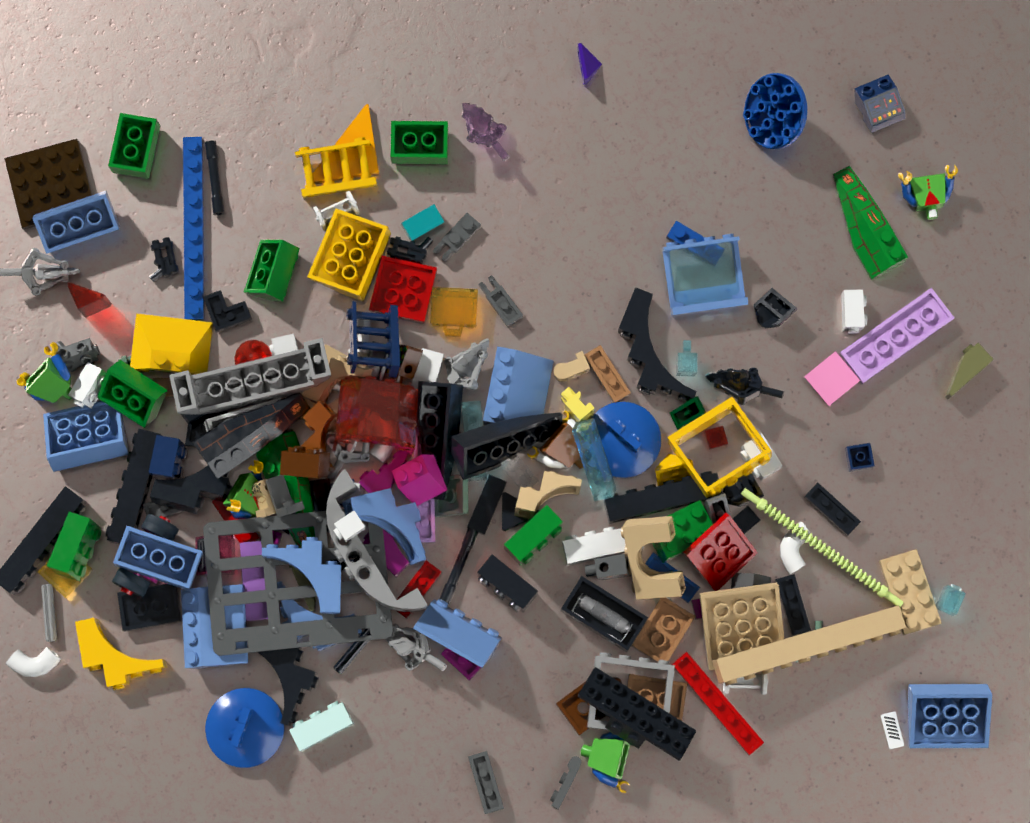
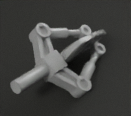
[0,248,80,296]
[444,338,489,390]
[326,410,372,481]
[385,624,447,671]

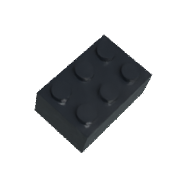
[477,554,538,612]

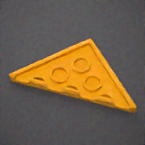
[312,104,379,184]

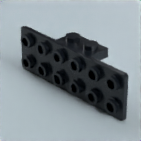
[578,667,696,761]

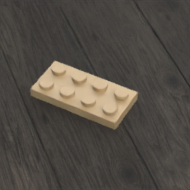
[879,549,942,635]

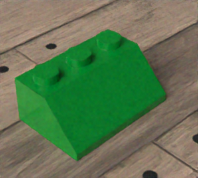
[244,240,300,301]

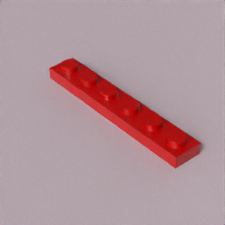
[672,652,764,756]

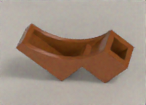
[301,401,337,475]

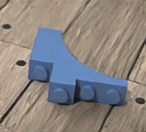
[342,488,426,565]
[262,537,341,614]
[277,581,362,651]

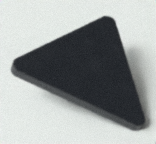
[502,492,539,531]

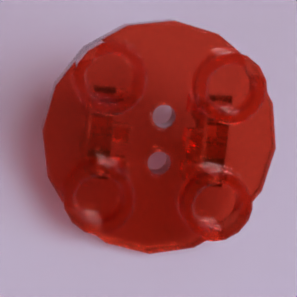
[234,340,272,365]

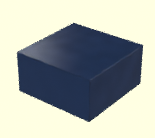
[845,443,875,472]

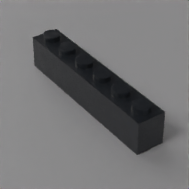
[105,429,162,545]
[604,471,723,524]
[0,486,87,595]

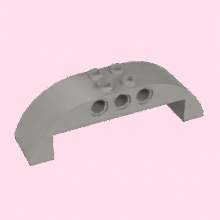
[169,338,331,415]
[326,469,428,612]

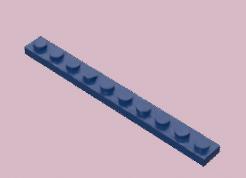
[183,137,205,321]

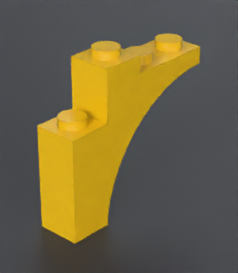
[75,618,167,691]

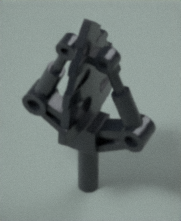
[705,368,784,405]

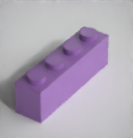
[240,541,268,621]

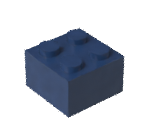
[149,435,187,480]

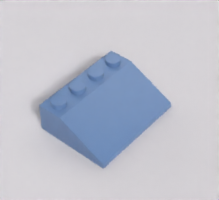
[483,346,554,425]
[43,401,129,472]
[181,584,248,669]
[413,599,502,668]
[908,684,992,748]

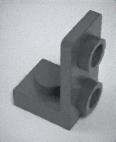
[265,475,305,517]

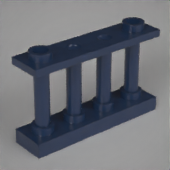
[346,301,400,378]

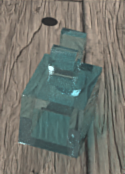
[676,340,697,376]
[936,584,966,616]

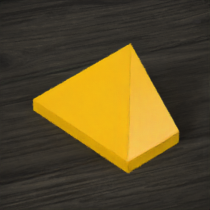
[655,454,694,486]

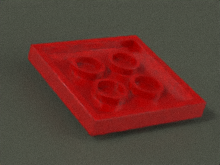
[369,256,437,323]
[683,513,758,591]

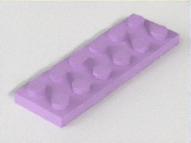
[839,288,954,384]

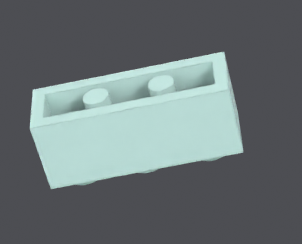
[289,701,354,752]

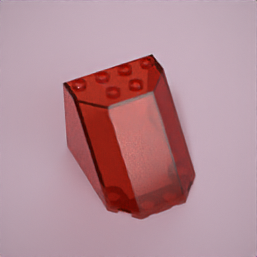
[332,376,418,461]

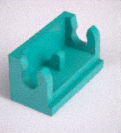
[401,204,444,241]

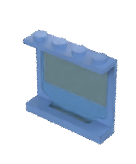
[662,233,748,315]

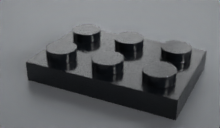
[117,584,182,632]

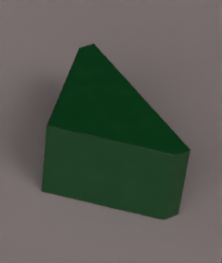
[669,396,706,430]

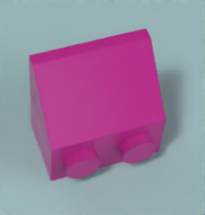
[392,454,447,506]

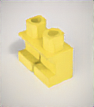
[561,387,595,427]

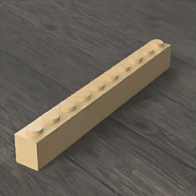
[712,605,906,686]

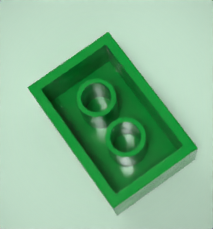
[108,113,161,179]
[390,121,449,164]
[97,360,168,428]
[652,500,713,563]
[504,505,563,565]
[47,512,101,582]

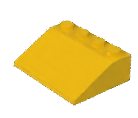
[307,209,391,302]

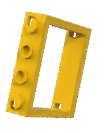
[667,397,772,498]

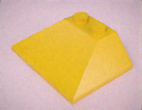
[130,313,213,375]

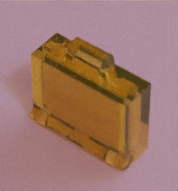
[430,287,478,337]

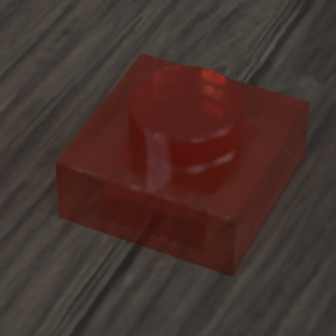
[704,426,728,450]

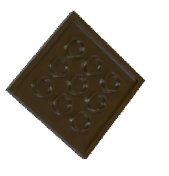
[4,139,92,230]

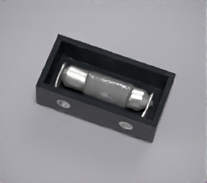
[560,576,649,652]

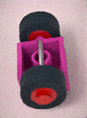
[112,514,179,597]

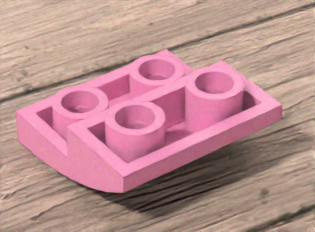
[805,351,861,406]

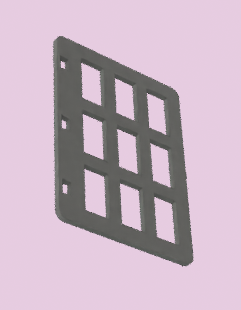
[203,509,393,656]

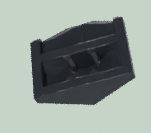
[754,288,798,329]
[723,473,764,507]

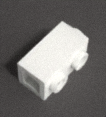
[841,290,867,334]
[68,362,106,409]

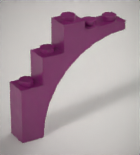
[358,448,412,577]

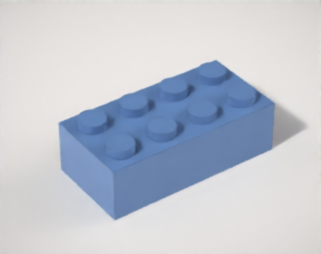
[33,191,120,254]
[113,526,203,591]

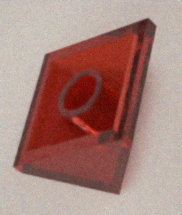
[67,282,112,318]

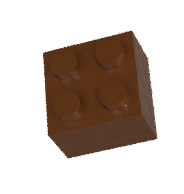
[280,446,331,478]

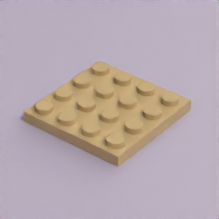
[699,582,784,670]

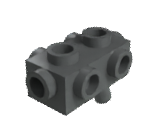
[56,338,100,372]

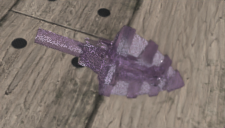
[461,103,510,161]

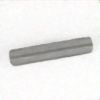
[41,584,57,642]

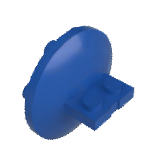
[743,73,807,149]
[585,402,661,478]
[205,688,285,768]

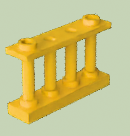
[295,137,377,198]

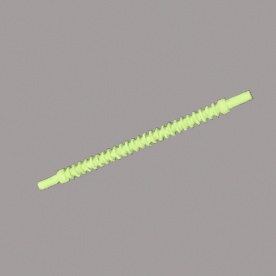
[741,488,903,607]

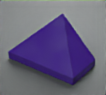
[577,43,602,85]

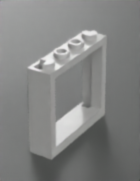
[587,653,675,730]

